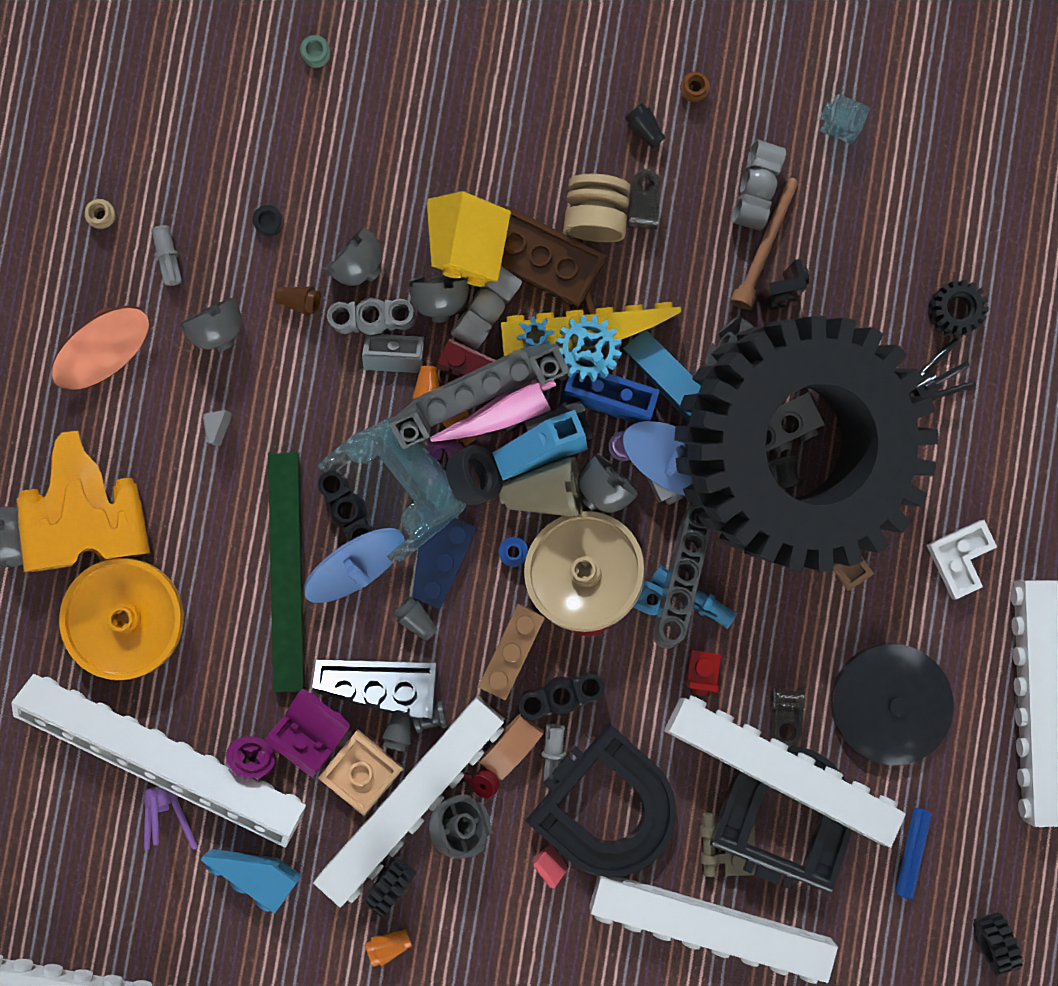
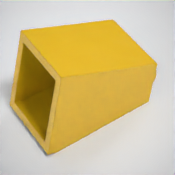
[427,191,511,287]

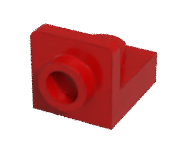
[685,649,721,696]

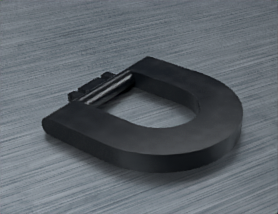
[525,723,676,877]
[710,746,852,893]

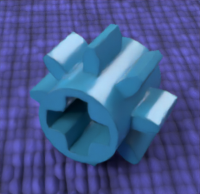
[517,316,554,347]

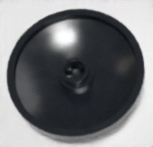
[831,644,954,765]

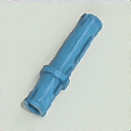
[650,565,737,629]

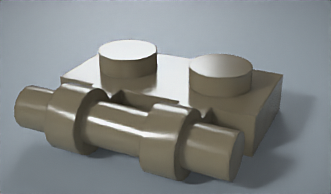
[700,813,756,877]

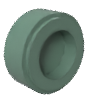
[300,35,331,68]

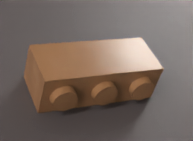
[478,603,545,700]

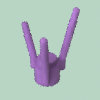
[144,786,197,850]

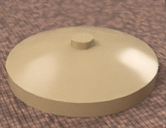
[524,511,645,632]

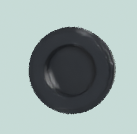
[253,205,284,237]

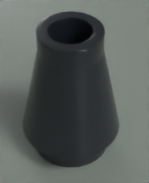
[625,103,666,149]

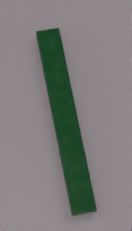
[268,452,305,692]

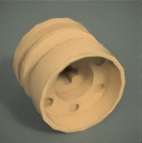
[563,174,631,242]

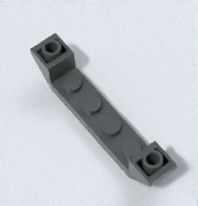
[388,344,570,449]

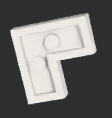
[927,520,997,599]

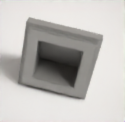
[203,410,232,446]

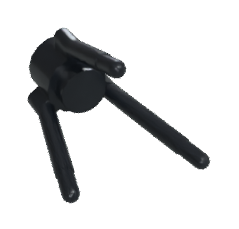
[912,338,976,401]

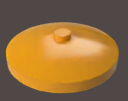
[59,558,184,680]

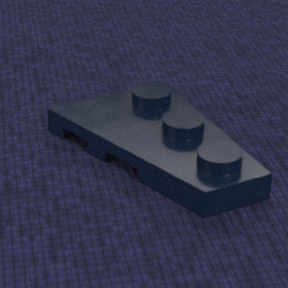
[413,504,478,610]

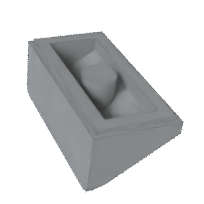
[362,334,424,373]

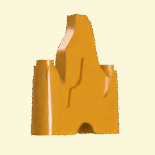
[16,431,151,572]

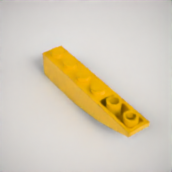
[501,302,681,356]

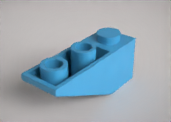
[493,410,587,480]
[200,849,302,914]

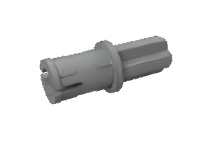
[151,225,182,286]
[541,724,566,783]

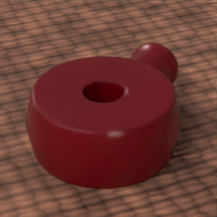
[463,769,500,798]

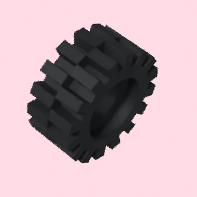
[928,280,989,337]
[362,856,416,918]
[973,912,1023,975]

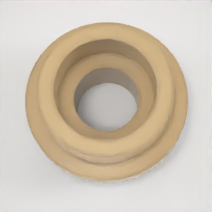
[85,199,116,229]

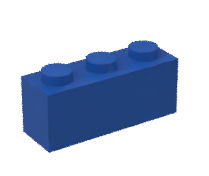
[561,364,660,423]

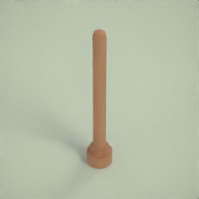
[730,178,798,310]

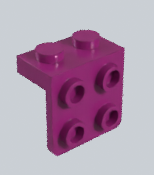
[264,689,350,778]

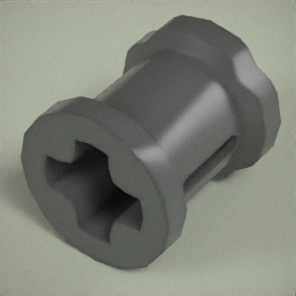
[414,701,447,734]

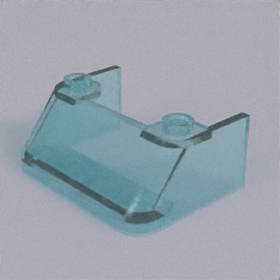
[317,417,466,561]

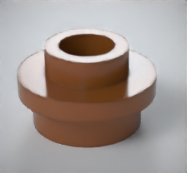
[680,72,710,102]

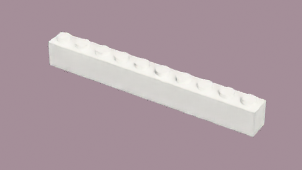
[11,674,306,848]

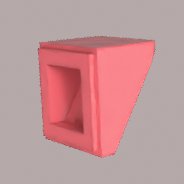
[533,845,568,889]

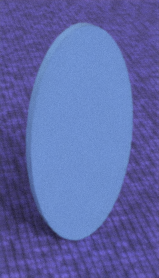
[623,421,693,496]
[304,528,405,603]

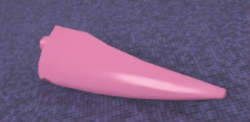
[430,378,556,442]

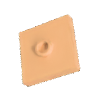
[318,730,404,817]

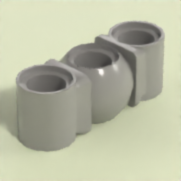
[731,139,786,232]
[450,266,522,351]
[327,298,416,335]

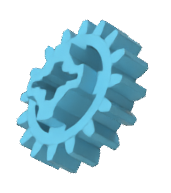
[555,315,622,382]

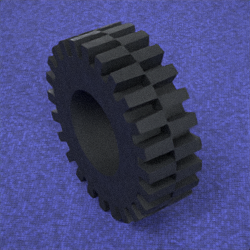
[675,316,939,572]

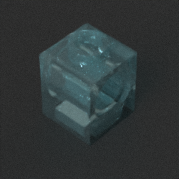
[819,94,871,144]

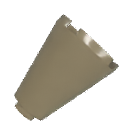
[499,457,583,517]

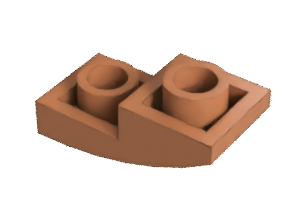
[479,713,544,780]

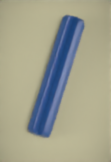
[895,808,932,899]

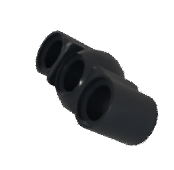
[318,471,375,542]
[519,672,605,720]

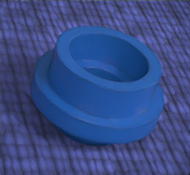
[499,537,528,567]

